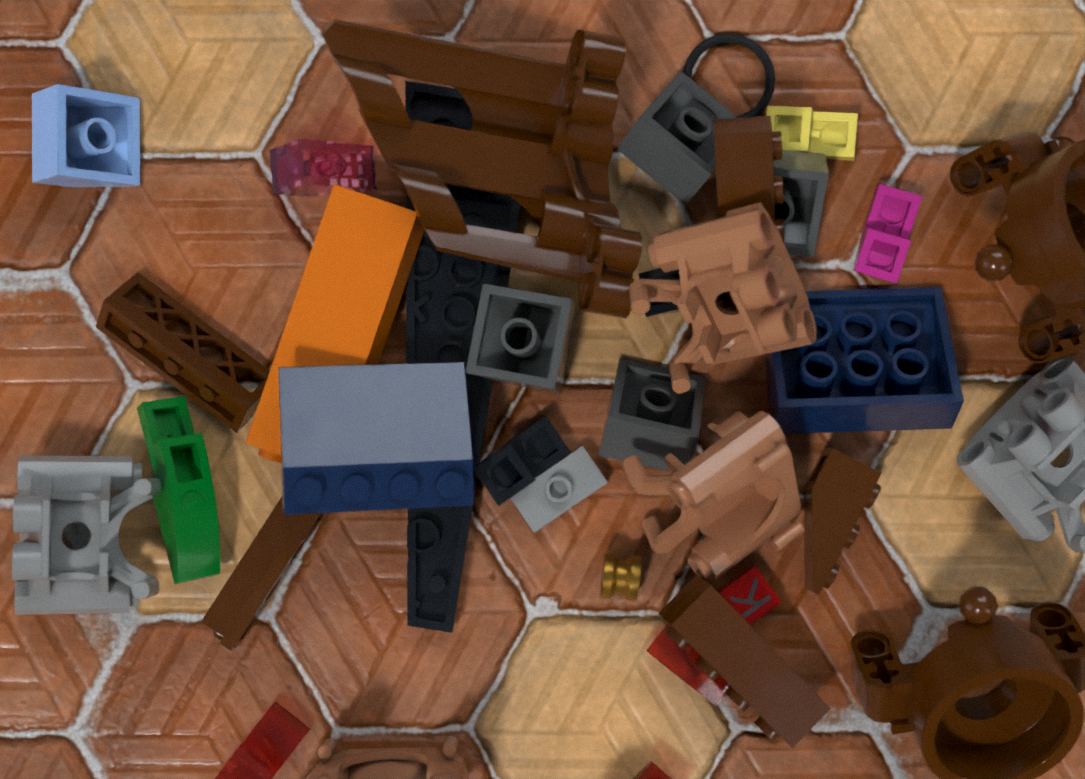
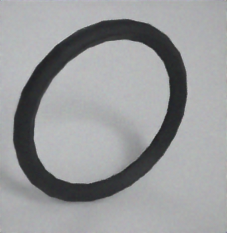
[683,33,775,118]

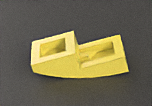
[766,106,859,161]

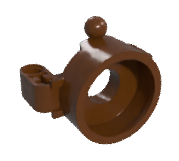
[950,131,1085,363]
[851,586,1085,779]

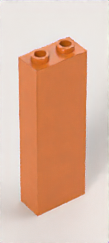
[245,184,424,463]

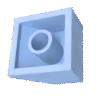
[32,84,140,188]

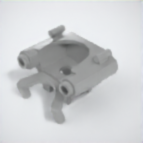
[956,355,1085,553]
[12,455,161,615]

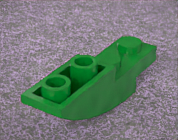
[137,396,220,585]

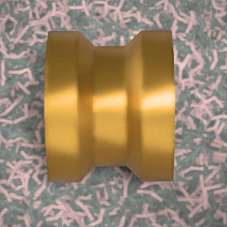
[600,553,641,601]

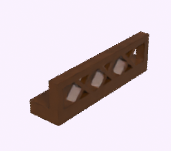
[96,272,270,433]
[201,497,326,651]

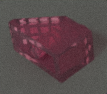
[269,139,377,197]

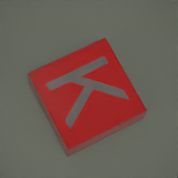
[717,565,781,625]

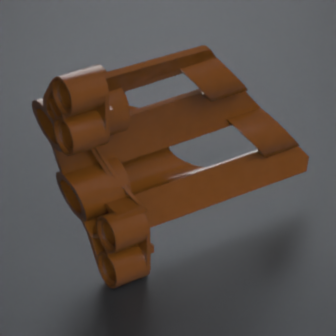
[321,19,642,318]

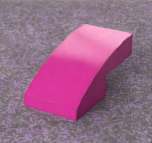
[853,183,923,283]

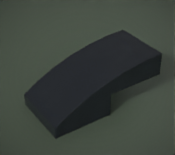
[473,415,571,506]

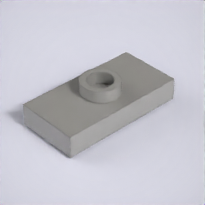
[510,446,608,533]

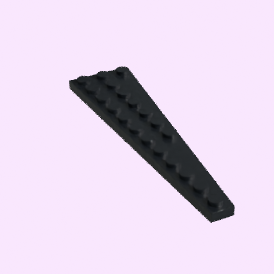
[405,81,521,633]

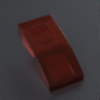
[646,623,730,707]
[215,701,310,779]

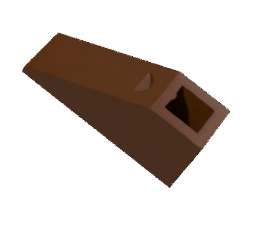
[804,448,881,595]

